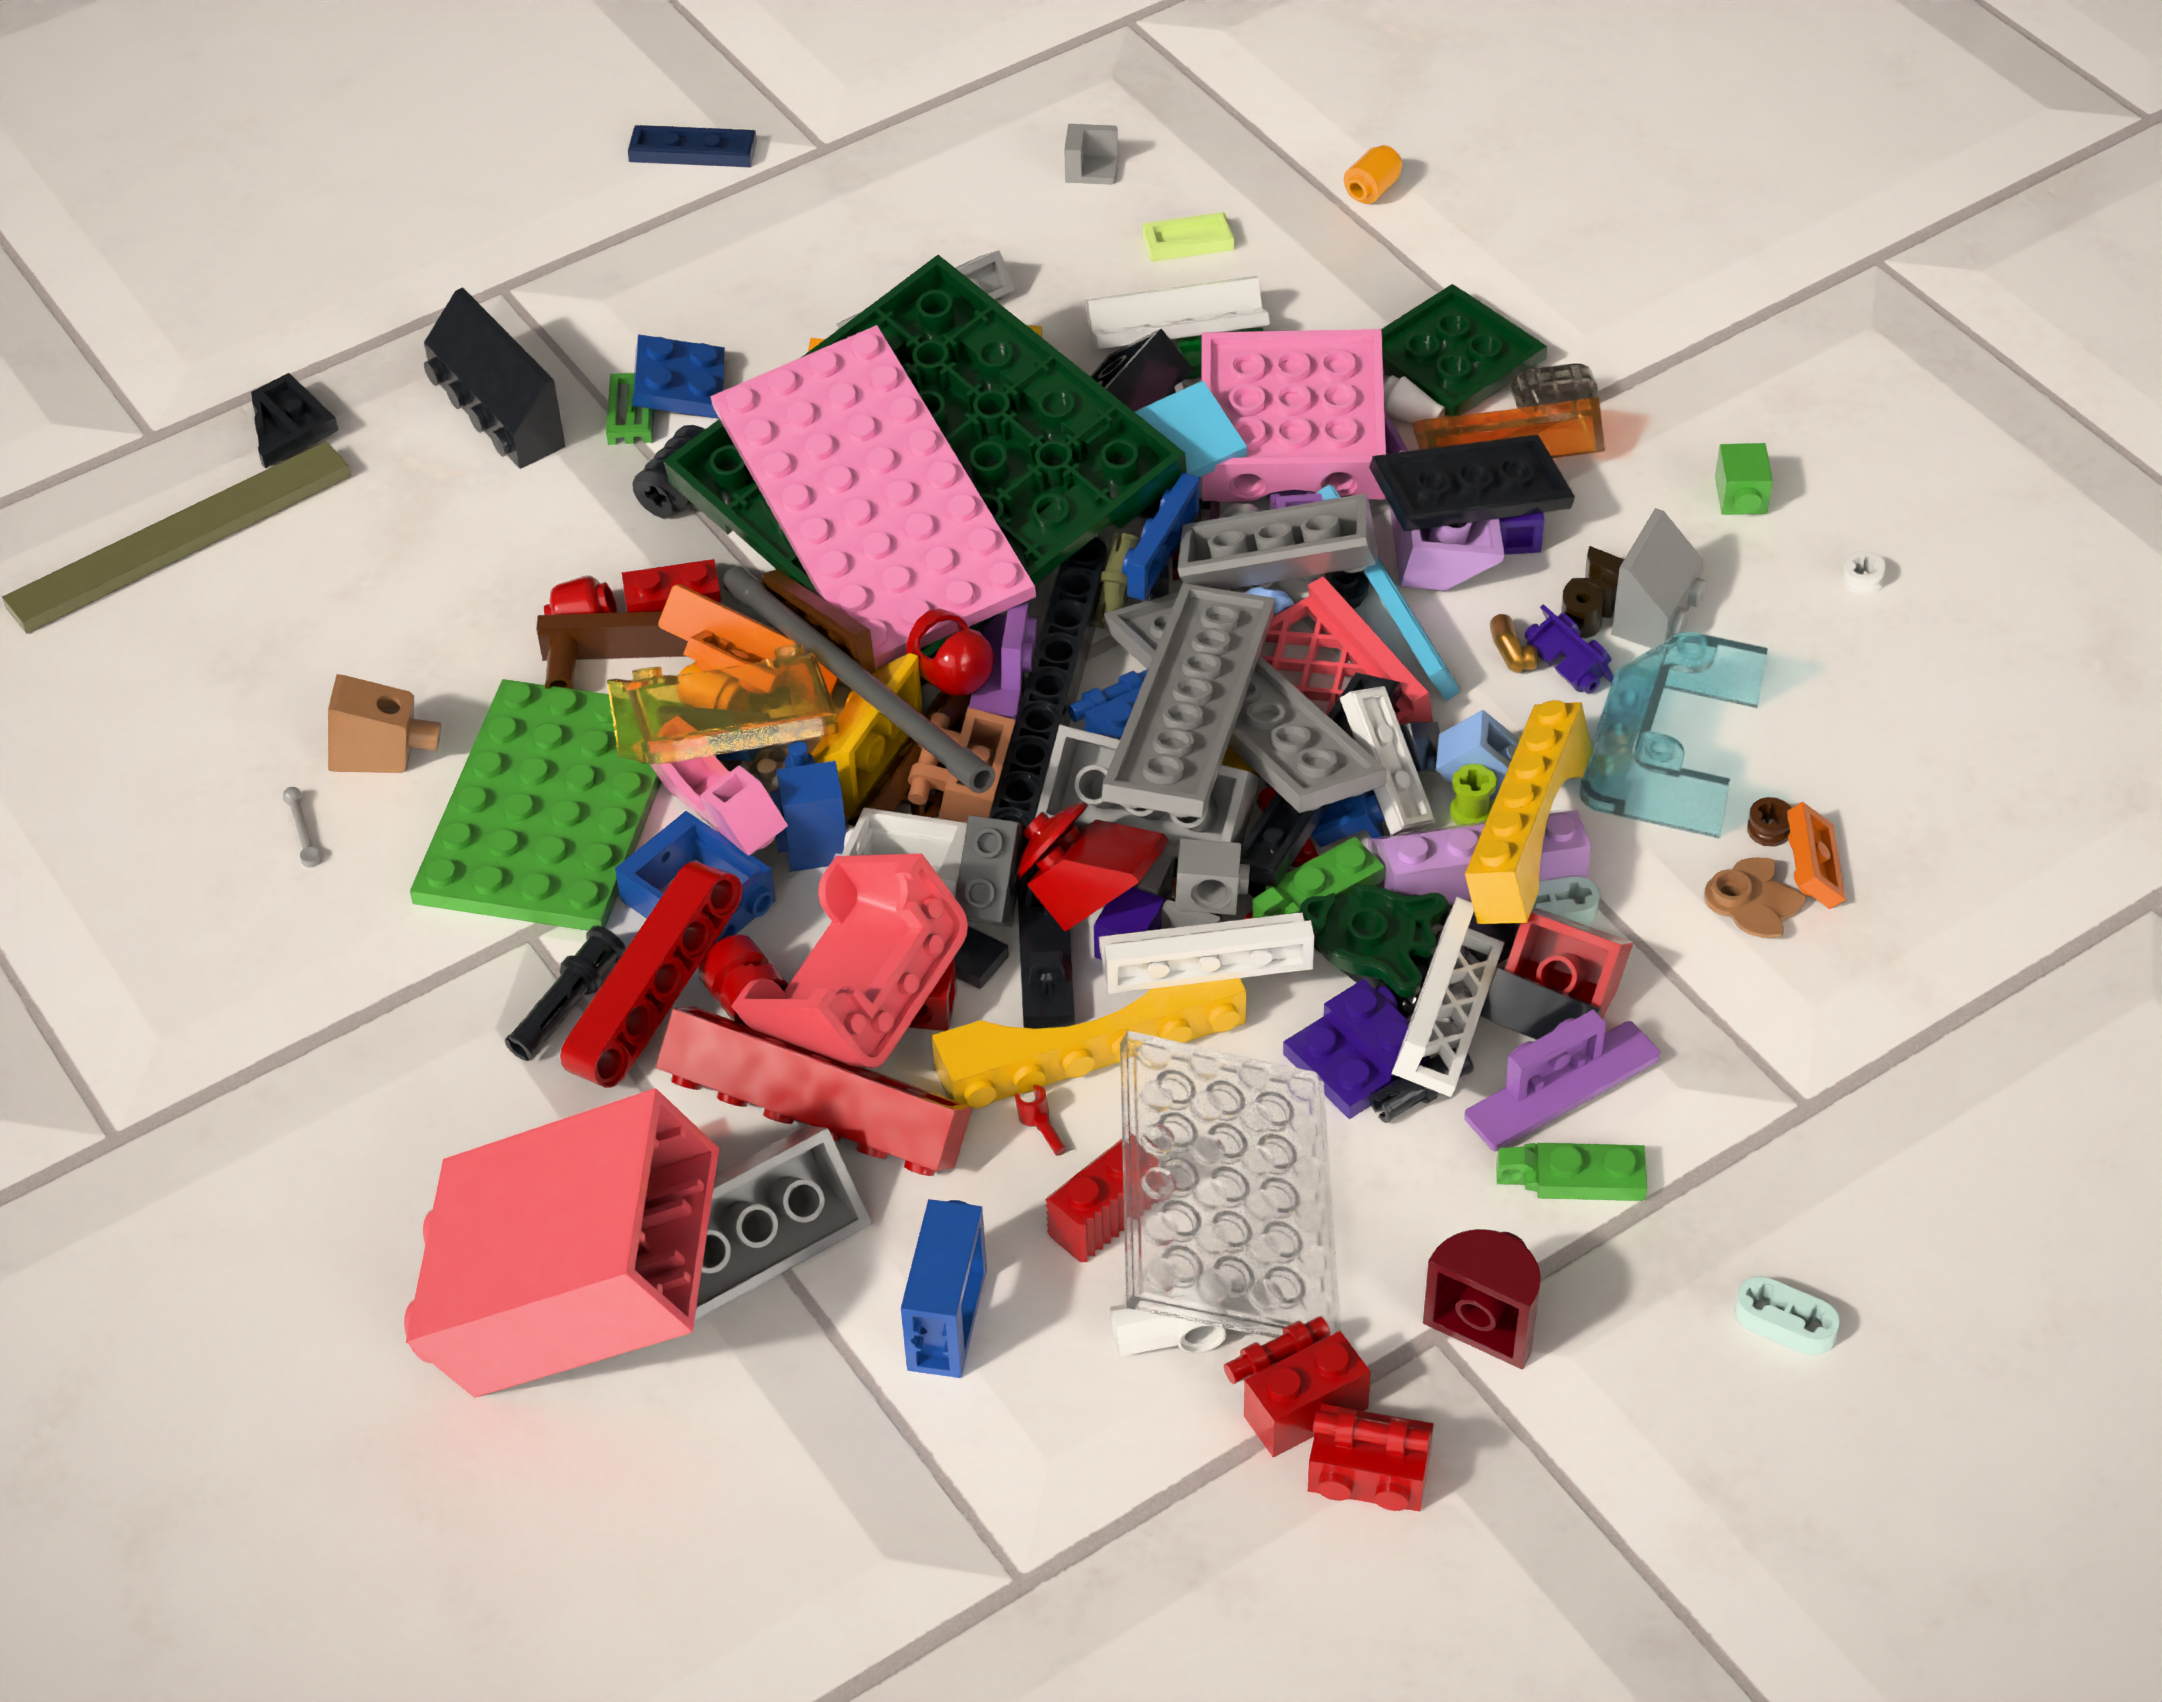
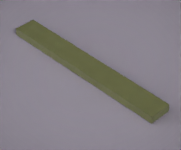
[2,441,351,634]

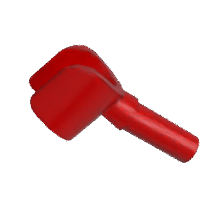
[1015,1085,1067,1156]

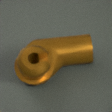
[1490,614,1538,674]

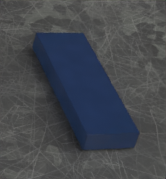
[628,125,757,168]

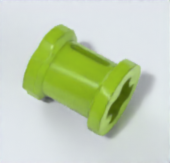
[1450,764,1497,825]

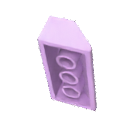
[1368,810,1591,906]

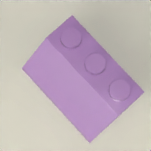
[1389,450,1504,591]

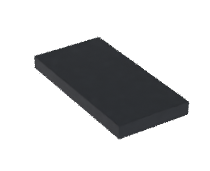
[1369,434,1575,532]

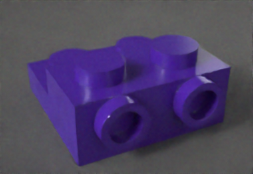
[1283,979,1431,1119]

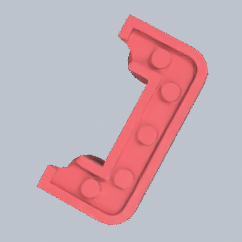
[731,853,968,1068]

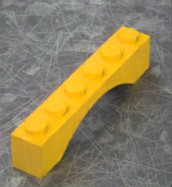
[1465,700,1593,924]
[932,978,1246,1108]

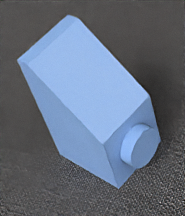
[1436,710,1520,799]

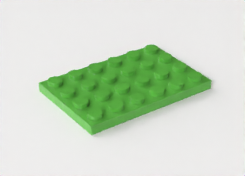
[410,679,685,931]

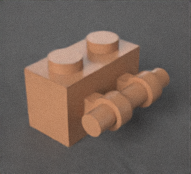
[908,707,1015,823]

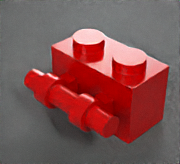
[1223,1316,1371,1458]
[1307,1404,1434,1512]

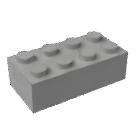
[1035,725,1260,858]

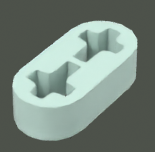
[1515,876,1600,927]
[1734,1276,1840,1355]

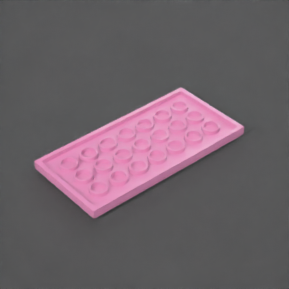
[710,325,1036,669]

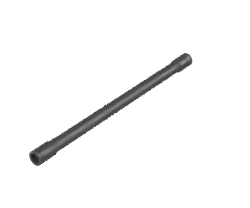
[723,566,995,793]

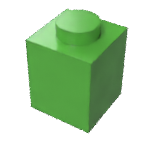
[1715,443,1773,515]

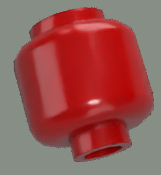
[544,575,617,615]

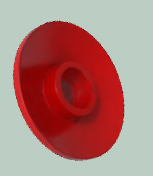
[1016,802,1088,879]

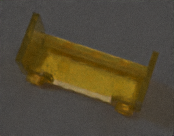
[607,644,839,764]

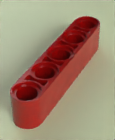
[560,861,743,1088]

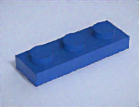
[1122,473,1200,601]

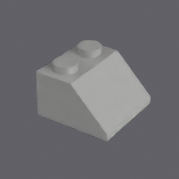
[1611,508,1707,652]

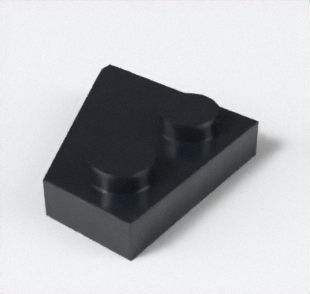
[251,373,338,469]

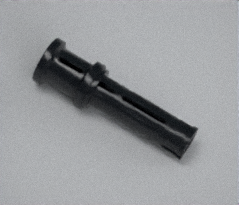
[505,925,626,1061]

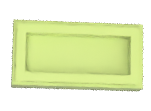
[1142,212,1234,262]

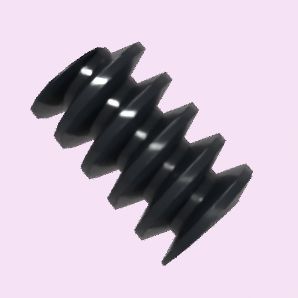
[632,425,705,519]

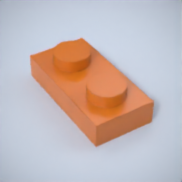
[1787,802,1846,909]

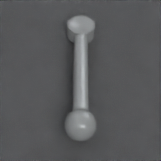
[283,787,321,868]

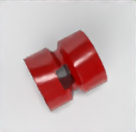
[698,934,788,1025]

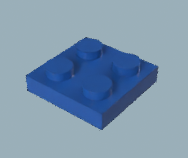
[632,334,725,419]

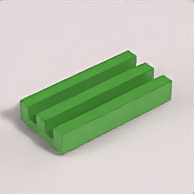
[606,373,654,445]

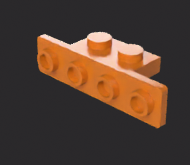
[658,584,839,706]

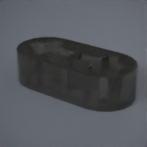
[1510,363,1598,414]

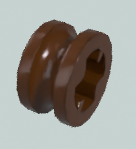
[1747,797,1792,847]

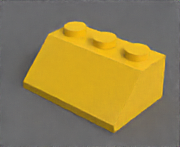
[809,653,923,817]

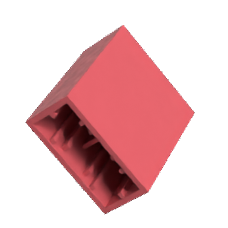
[404,1088,719,1398]

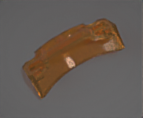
[1413,397,1605,458]

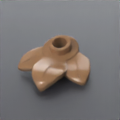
[1704,857,1806,938]

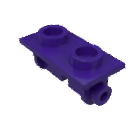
[1524,604,1616,694]

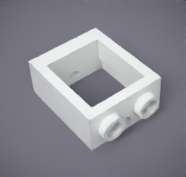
[834,808,967,897]

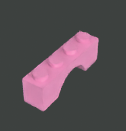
[638,717,788,856]

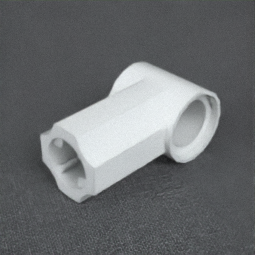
[1110,1279,1226,1356]

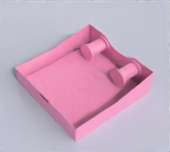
[1202,329,1386,502]

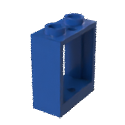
[615,811,776,946]
[900,1199,987,1378]

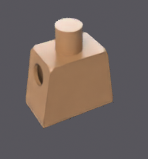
[328,674,441,773]

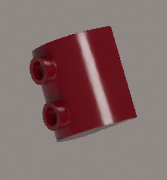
[1423,1229,1541,1370]

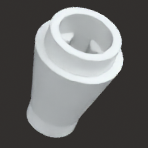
[1383,375,1446,431]

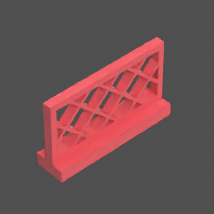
[1261,576,1433,726]

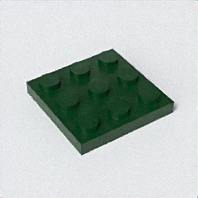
[1381,284,1547,420]

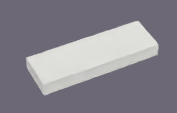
[1340,686,1435,835]

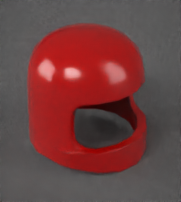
[906,608,994,696]

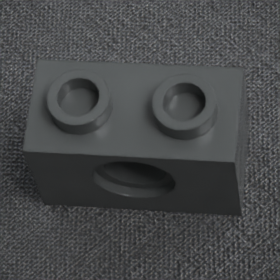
[955,815,1026,927]

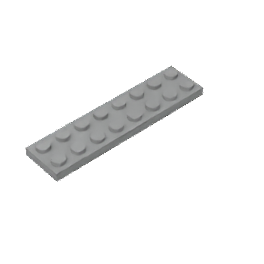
[1101,583,1276,818]
[1104,592,1386,813]

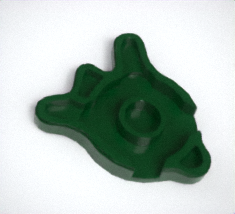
[1299,885,1449,998]

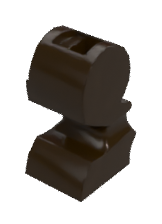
[1561,546,1624,638]

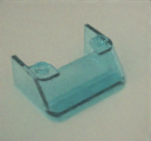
[1579,632,1768,839]

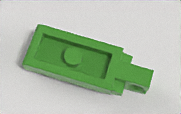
[1252,837,1385,918]
[1496,1142,1647,1201]

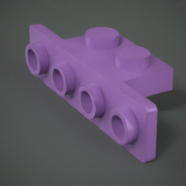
[969,600,1037,723]
[1464,1009,1661,1151]

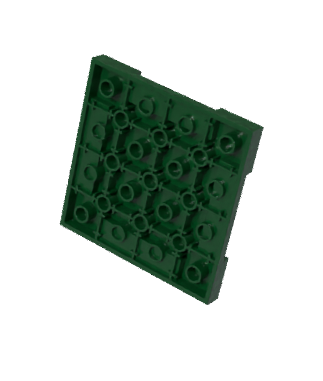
[663,255,1187,688]

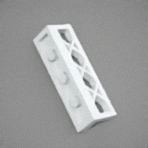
[1086,276,1270,349]
[1392,897,1504,1097]
[1099,912,1314,994]

